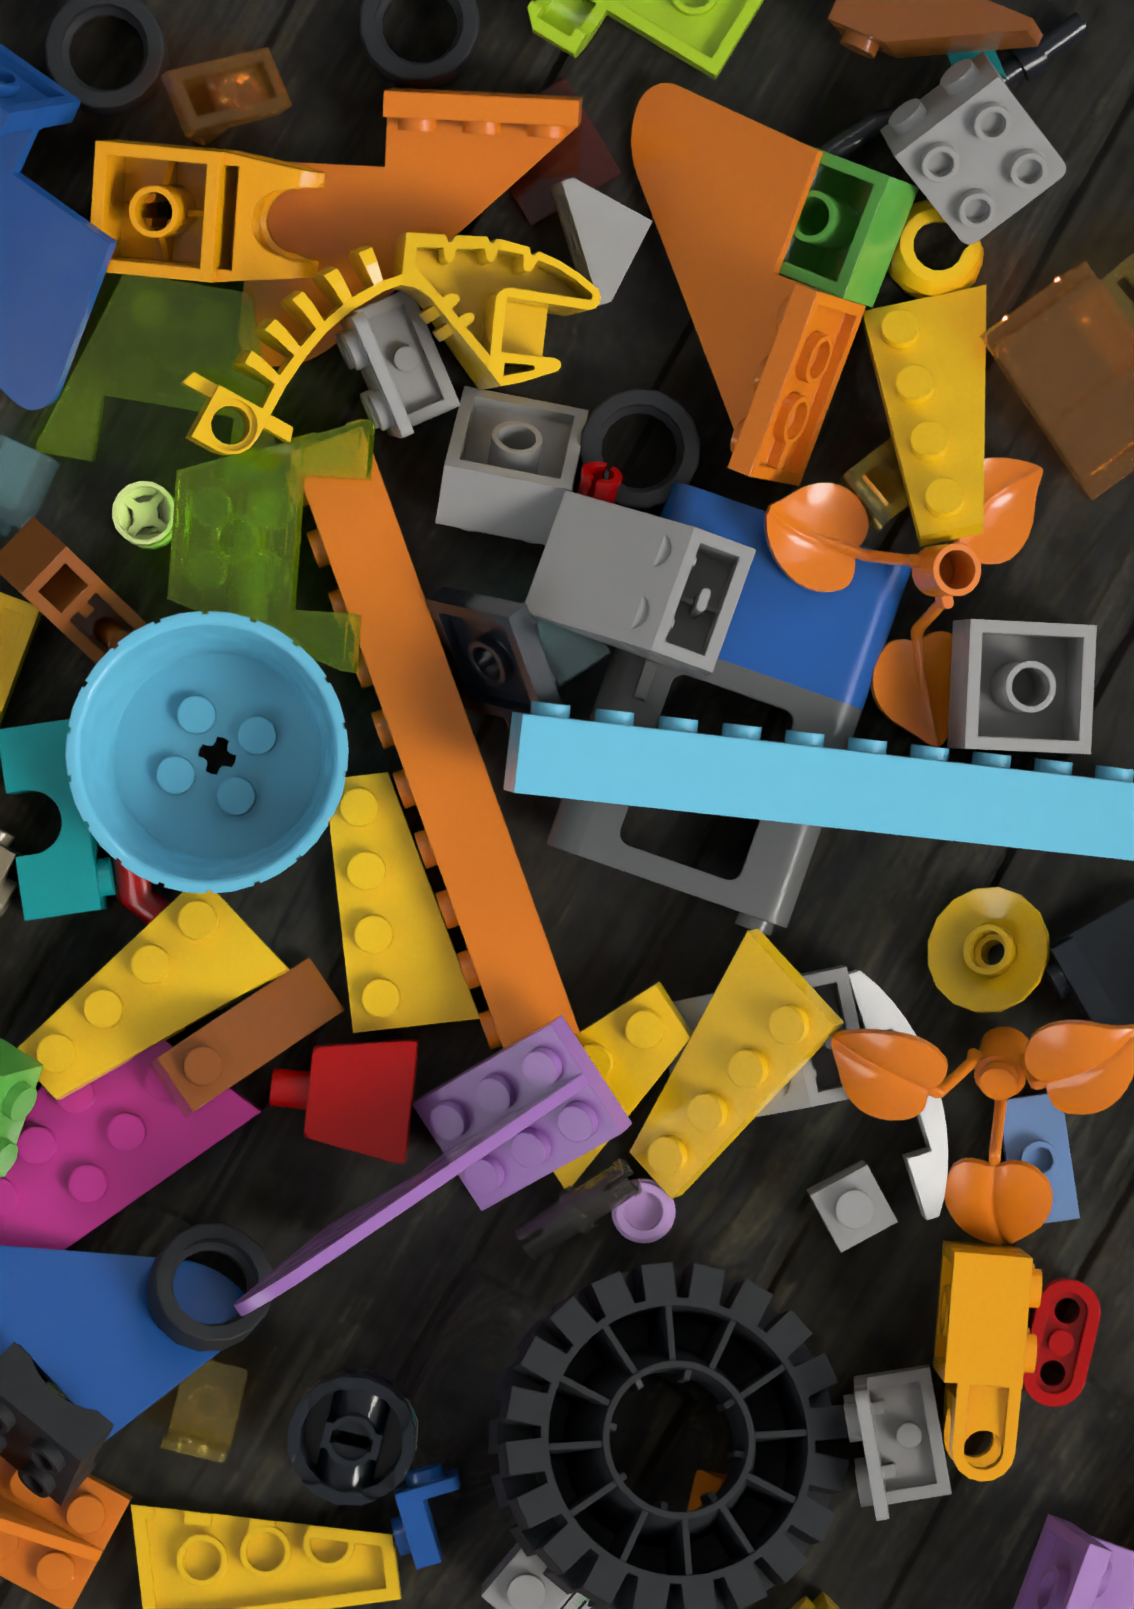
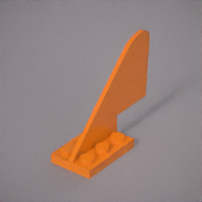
[631,83,866,486]
[239,87,582,367]
[0,1456,133,1609]

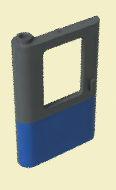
[546,482,911,936]

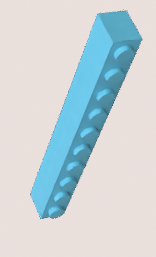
[503,701,1134,861]

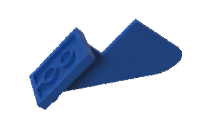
[0,44,117,410]
[0,1245,244,1442]

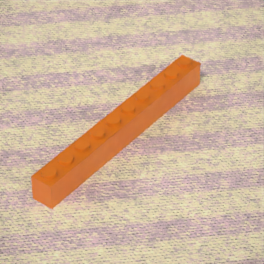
[285,427,580,1050]

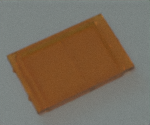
[980,260,1134,501]

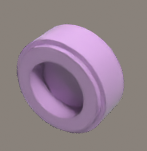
[611,1178,675,1243]

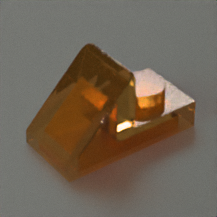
[161,47,292,145]

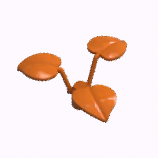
[764,458,1043,747]
[831,1019,1134,1245]

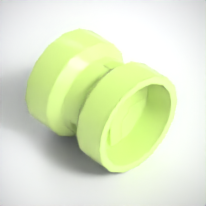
[112,481,182,549]

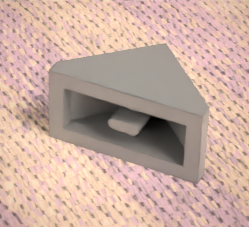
[550,178,652,306]

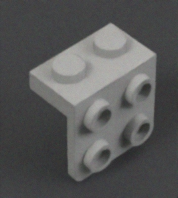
[880,51,1066,244]
[335,291,461,438]
[843,1364,952,1521]

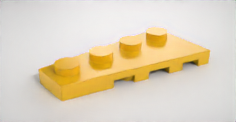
[862,284,987,547]
[18,891,290,1100]

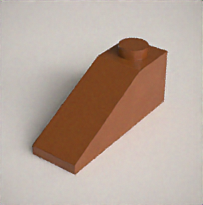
[828,0,1043,59]
[0,517,147,664]
[150,957,345,1117]

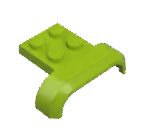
[527,0,764,80]

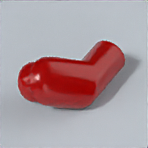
[112,858,171,925]

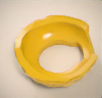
[888,200,984,299]

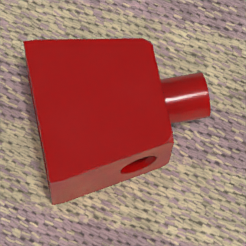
[270,1039,419,1164]

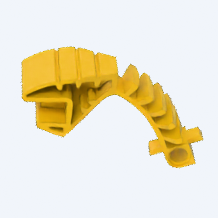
[180,232,601,455]

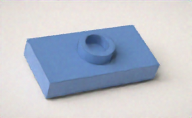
[1002,1092,1080,1224]

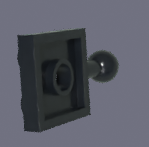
[425,586,562,733]

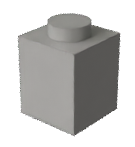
[806,1160,898,1252]

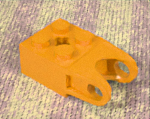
[90,140,325,283]
[933,1240,1042,1482]

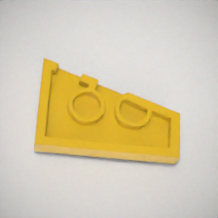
[553,981,693,1192]

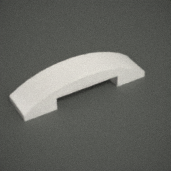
[848,969,948,1220]

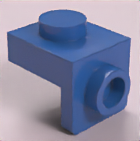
[391,1463,461,1569]

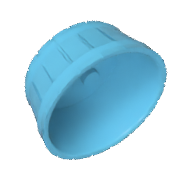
[65,611,349,894]

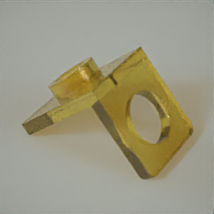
[161,1360,248,1462]

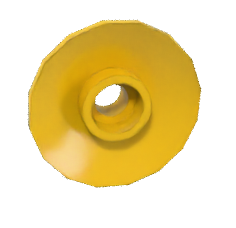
[928,887,1049,1013]

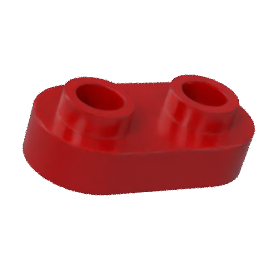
[1023,1278,1101,1407]

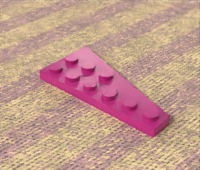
[0,1040,263,1250]

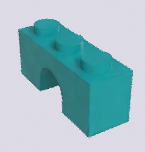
[0,719,116,921]

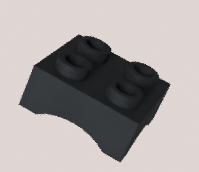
[0,1342,114,1506]

